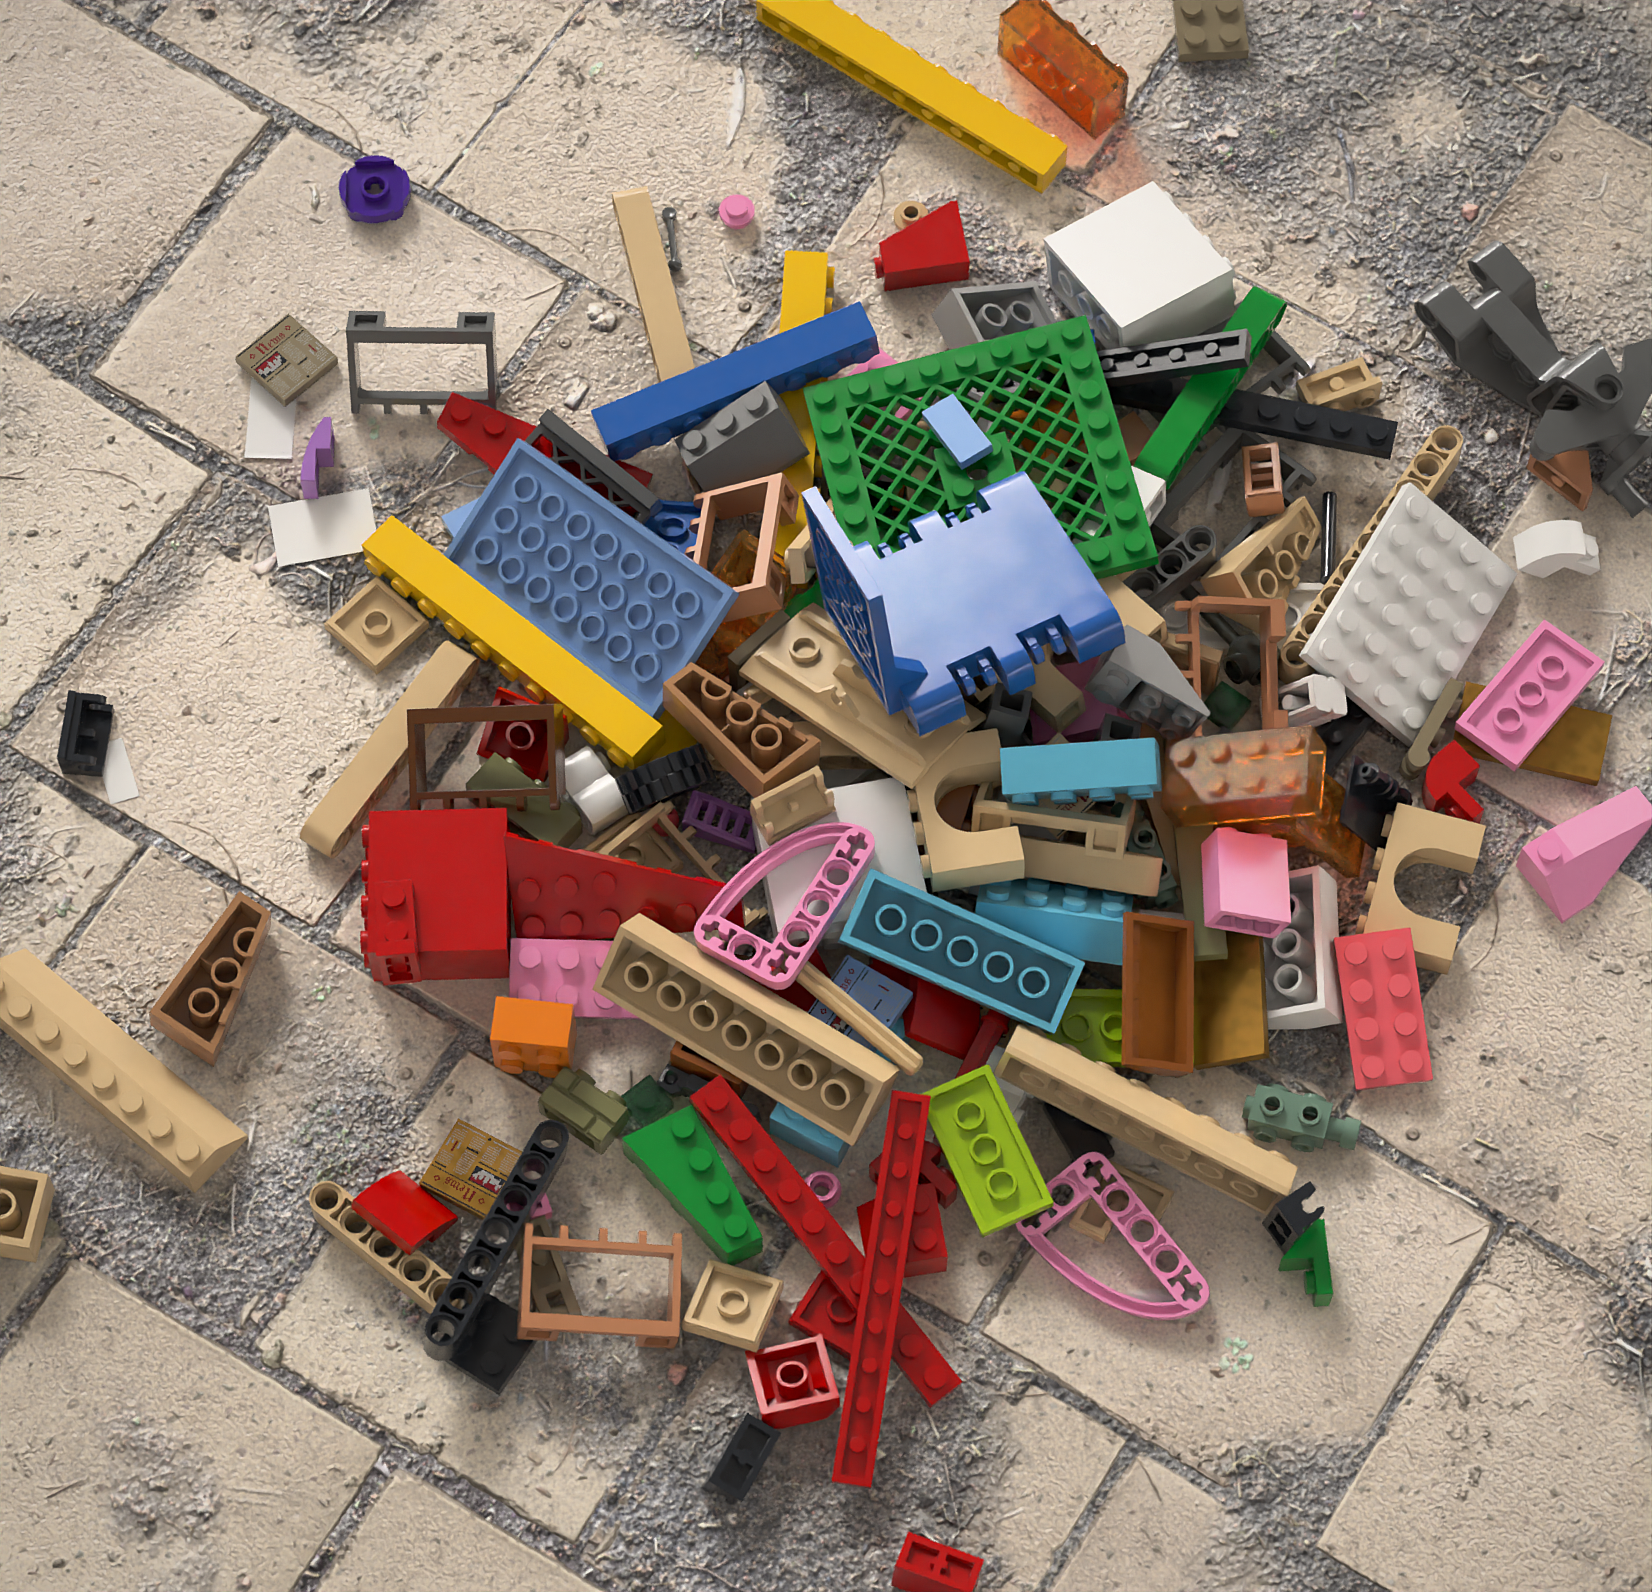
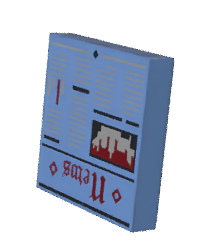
[807,955,913,1053]

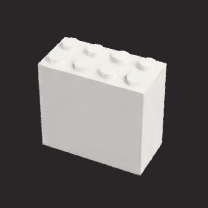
[1044,181,1236,350]
[752,777,927,950]

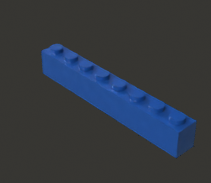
[590,301,880,462]

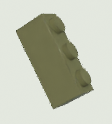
[465,752,583,848]

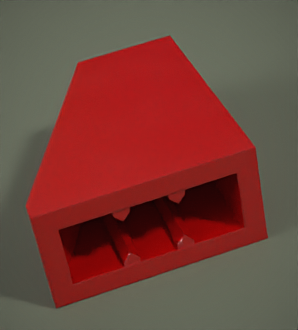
[873,200,970,292]

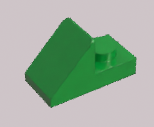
[1278,1219,1333,1307]

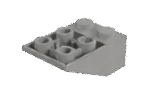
[1084,624,1210,743]

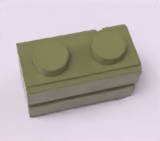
[538,1066,629,1155]

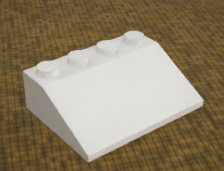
[1263,865,1343,1030]

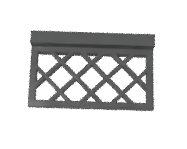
[525,409,663,525]

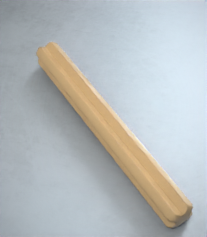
[779,949,923,1076]

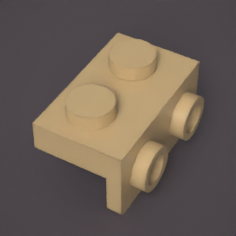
[1295,357,1382,411]

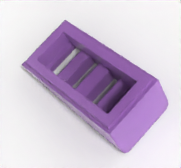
[682,790,756,854]

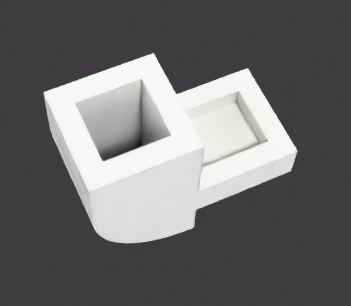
[1513,520,1601,578]

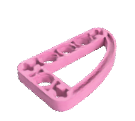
[694,822,875,990]
[1015,1152,1210,1320]

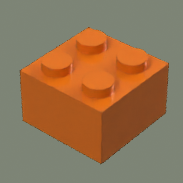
[490,996,577,1078]

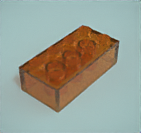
[997,0,1129,140]
[1160,725,1326,828]

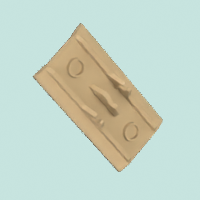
[739,603,986,789]

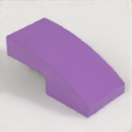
[300,417,335,499]

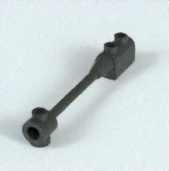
[1066,463,1280,686]

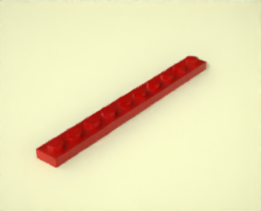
[689,1074,963,1408]
[831,1090,931,1489]

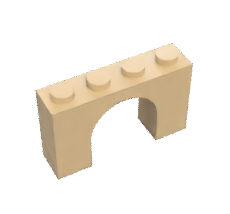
[1024,575,1168,733]
[907,728,1024,892]
[1355,802,1486,975]

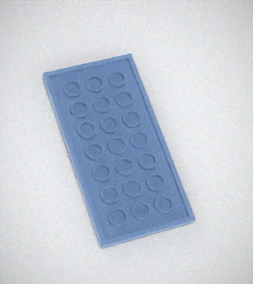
[444,438,739,720]

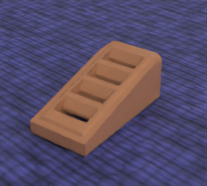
[1241,442,1285,517]

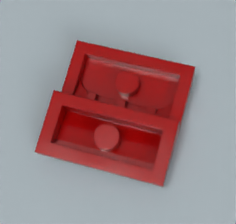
[903,973,980,1060]
[351,1170,458,1256]

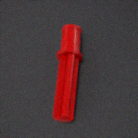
[954,1009,1011,1079]

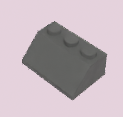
[675,381,810,492]

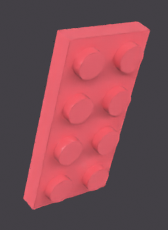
[1333,927,1433,1091]

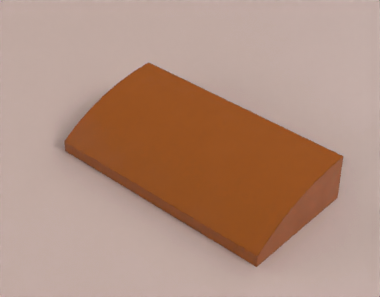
[1121,912,1194,1078]

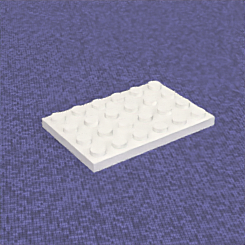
[1299,482,1517,747]

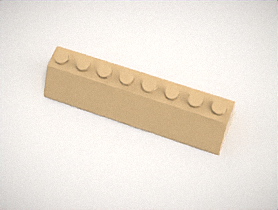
[592,913,901,1146]
[0,948,248,1193]
[993,1024,1298,1215]

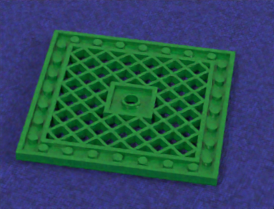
[802,315,1159,580]

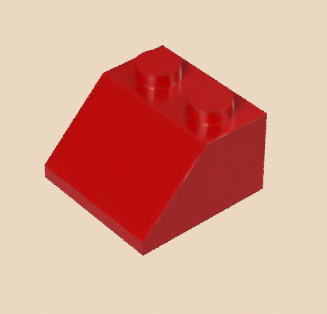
[856,1183,948,1278]

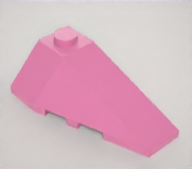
[1516,786,1652,923]

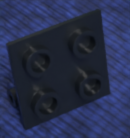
[1339,755,1413,852]

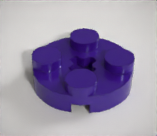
[339,155,411,224]

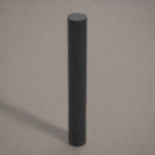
[1320,491,1337,585]

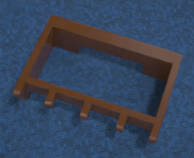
[407,704,566,812]

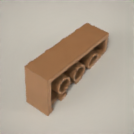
[663,662,821,798]
[149,891,271,1067]

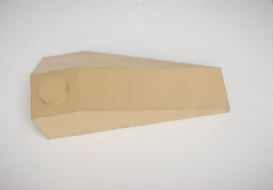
[1200,496,1322,634]

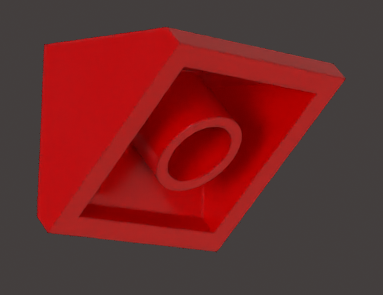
[476,686,569,783]

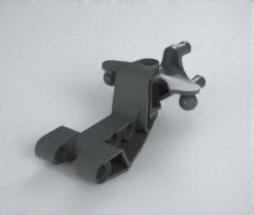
[1414,240,1652,518]

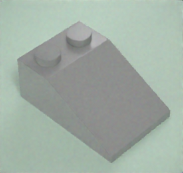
[932,281,1057,350]

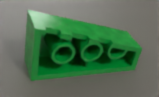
[622,1104,763,1266]

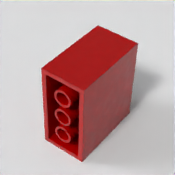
[360,808,511,982]

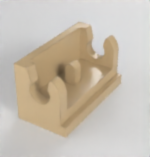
[750,766,836,846]

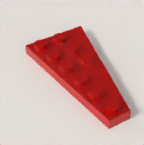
[437,392,653,518]
[503,832,746,940]

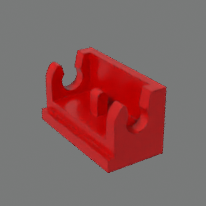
[891,1532,984,1592]

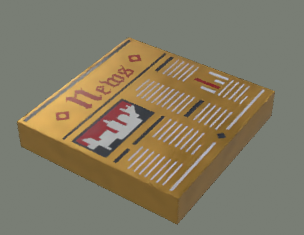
[419,1118,522,1221]

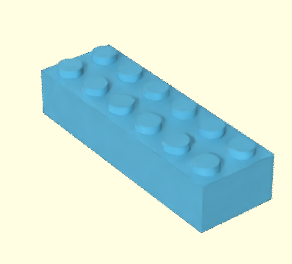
[838,868,1085,1035]

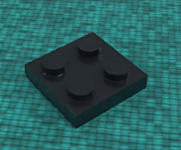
[439,1294,538,1396]

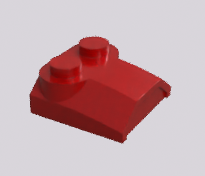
[745,1334,840,1429]

